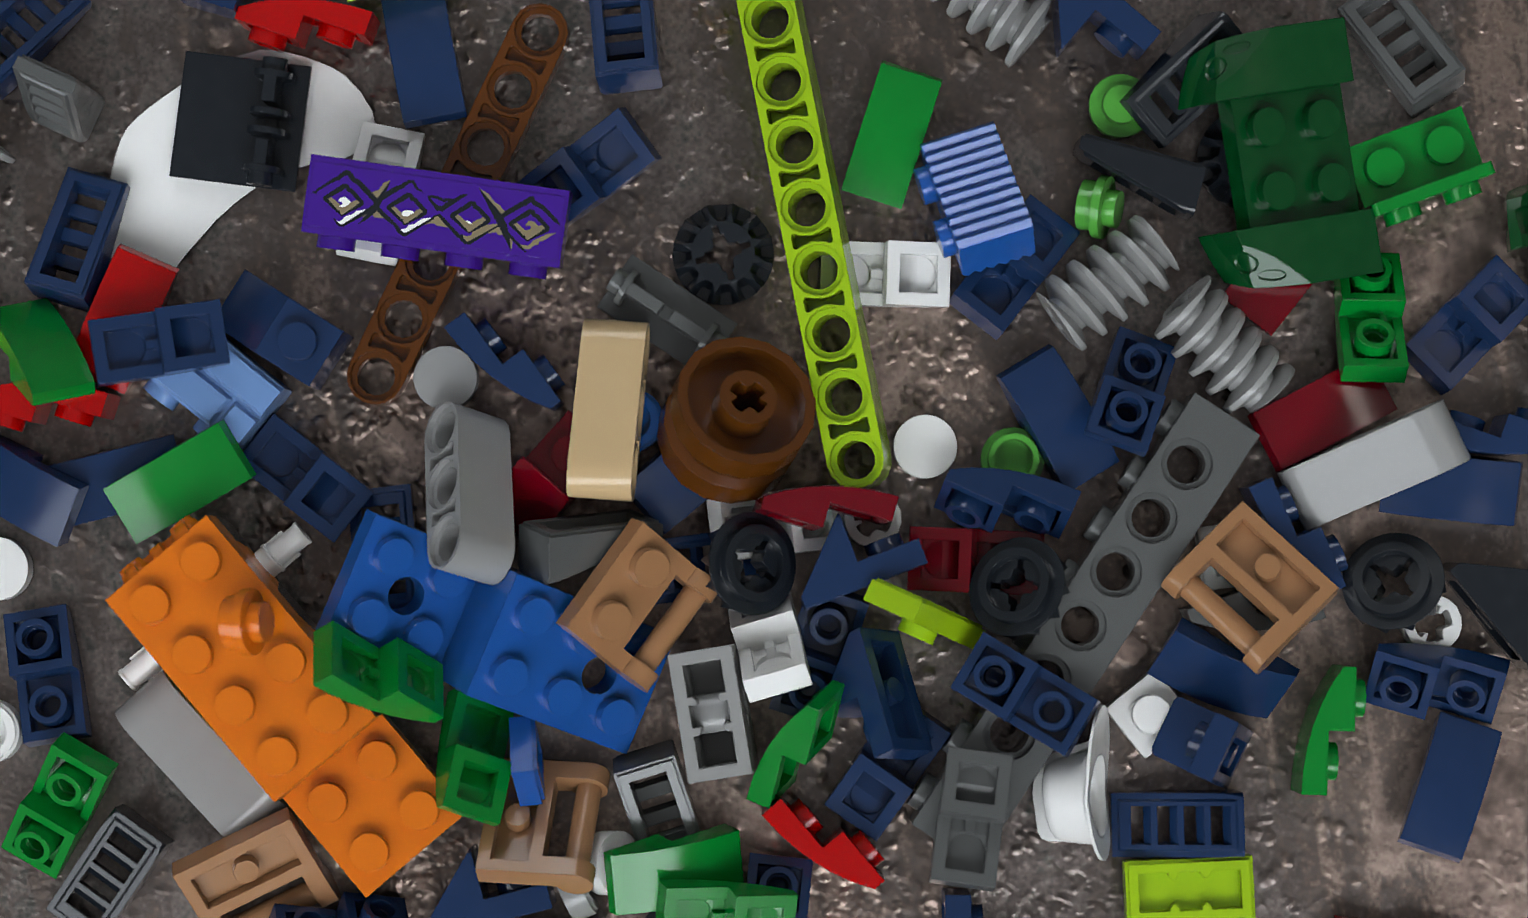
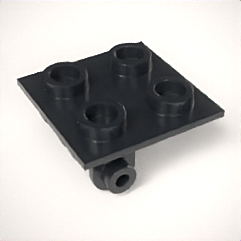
[169,51,312,193]

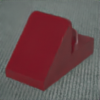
[512,410,577,535]

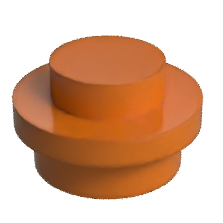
[218,589,275,656]

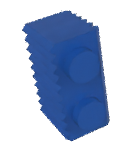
[913,121,1036,276]

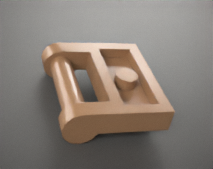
[1161,501,1339,674]
[556,518,717,693]
[475,758,611,894]
[172,807,341,918]

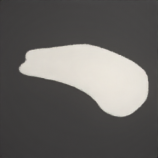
[102,50,375,267]

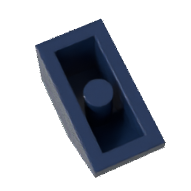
[221,269,354,390]

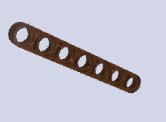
[347,3,570,406]

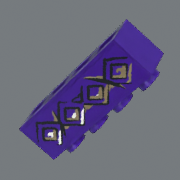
[301,154,573,279]

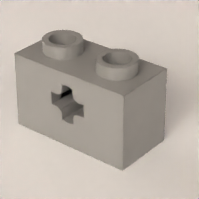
[667,643,759,784]

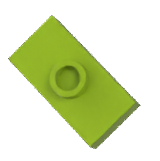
[863,578,986,649]
[1122,854,1256,918]

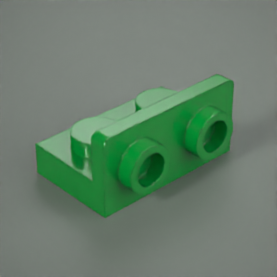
[1350,106,1496,228]

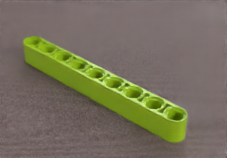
[736,0,891,489]

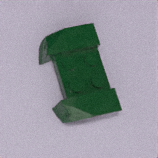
[1178,17,1384,288]

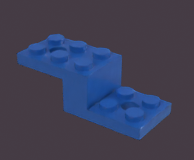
[316,509,671,754]

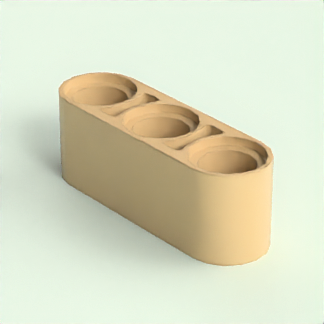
[566,318,650,502]

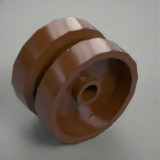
[657,336,816,504]

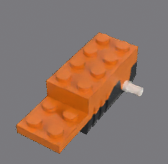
[105,515,462,898]

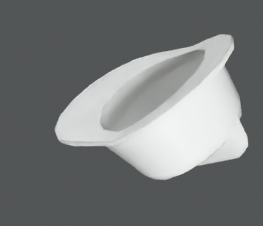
[1032,704,1110,861]

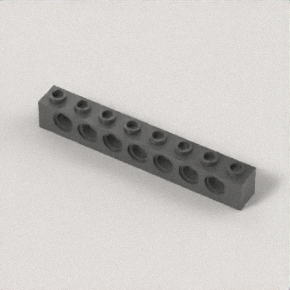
[907,393,1260,839]

